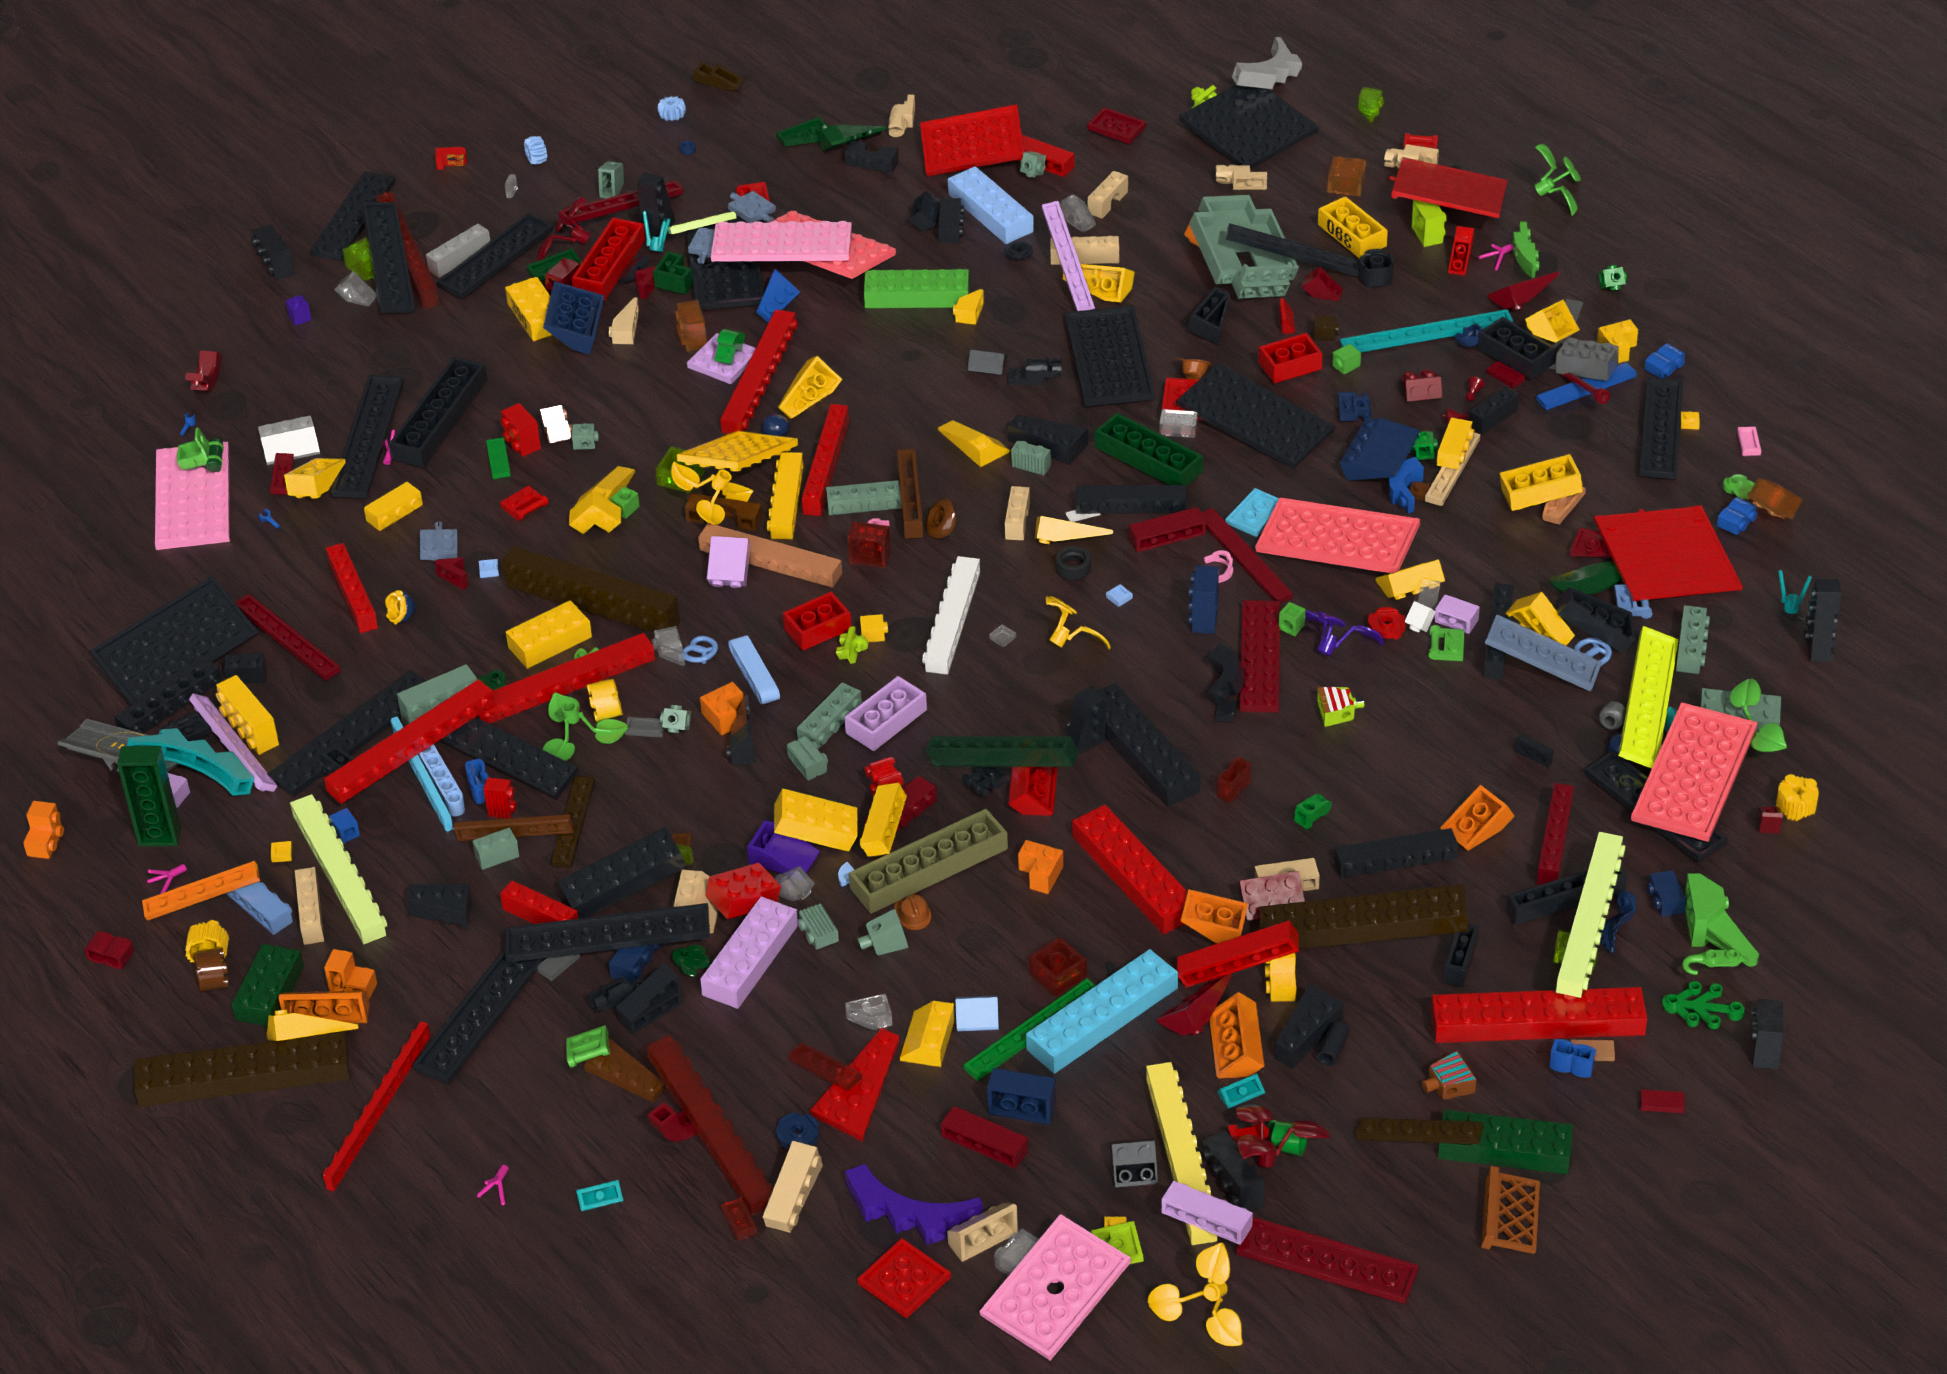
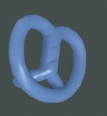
[681,636,718,664]
[1574,638,1612,666]

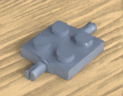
[728,191,776,223]
[688,227,715,264]
[420,522,457,561]

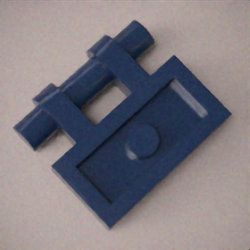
[1338,392,1372,421]

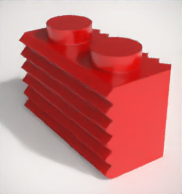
[483,777,517,819]

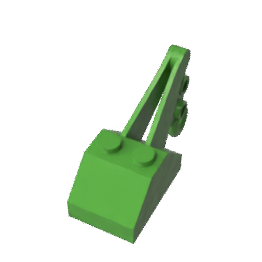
[1682,873,1759,975]

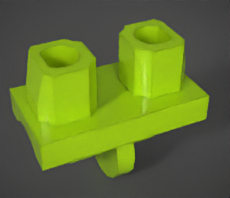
[1191,85,1217,109]
[836,626,869,664]

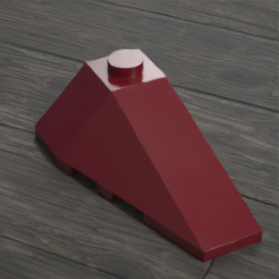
[1487,271,1559,311]
[1156,974,1232,1036]

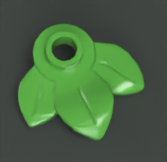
[1723,474,1759,500]

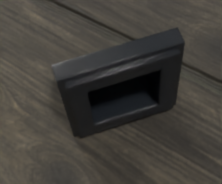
[1214,700,1236,723]

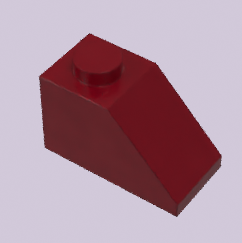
[1301,267,1343,301]

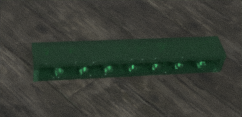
[925,736,1079,767]

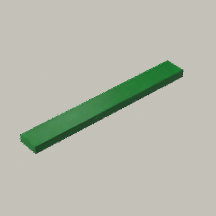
[963,978,1096,1081]

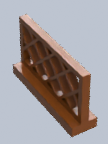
[1481,1166,1540,1254]

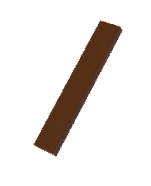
[453,814,574,841]

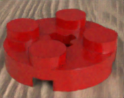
[1368,607,1406,639]

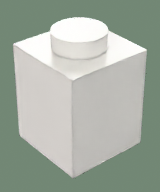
[1405,601,1436,633]

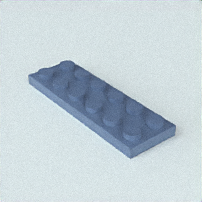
[1485,615,1602,691]

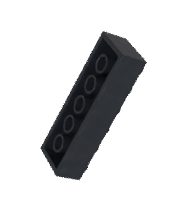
[558,826,687,919]

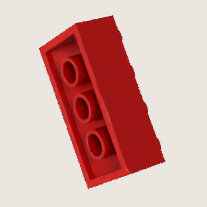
[1008,737,1058,816]

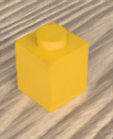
[860,614,888,642]

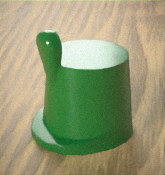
[1269,1120,1308,1157]

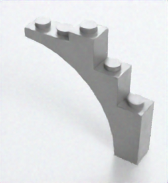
[1232,37,1302,89]

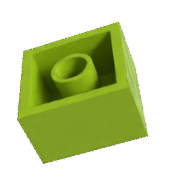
[1411,200,1446,247]

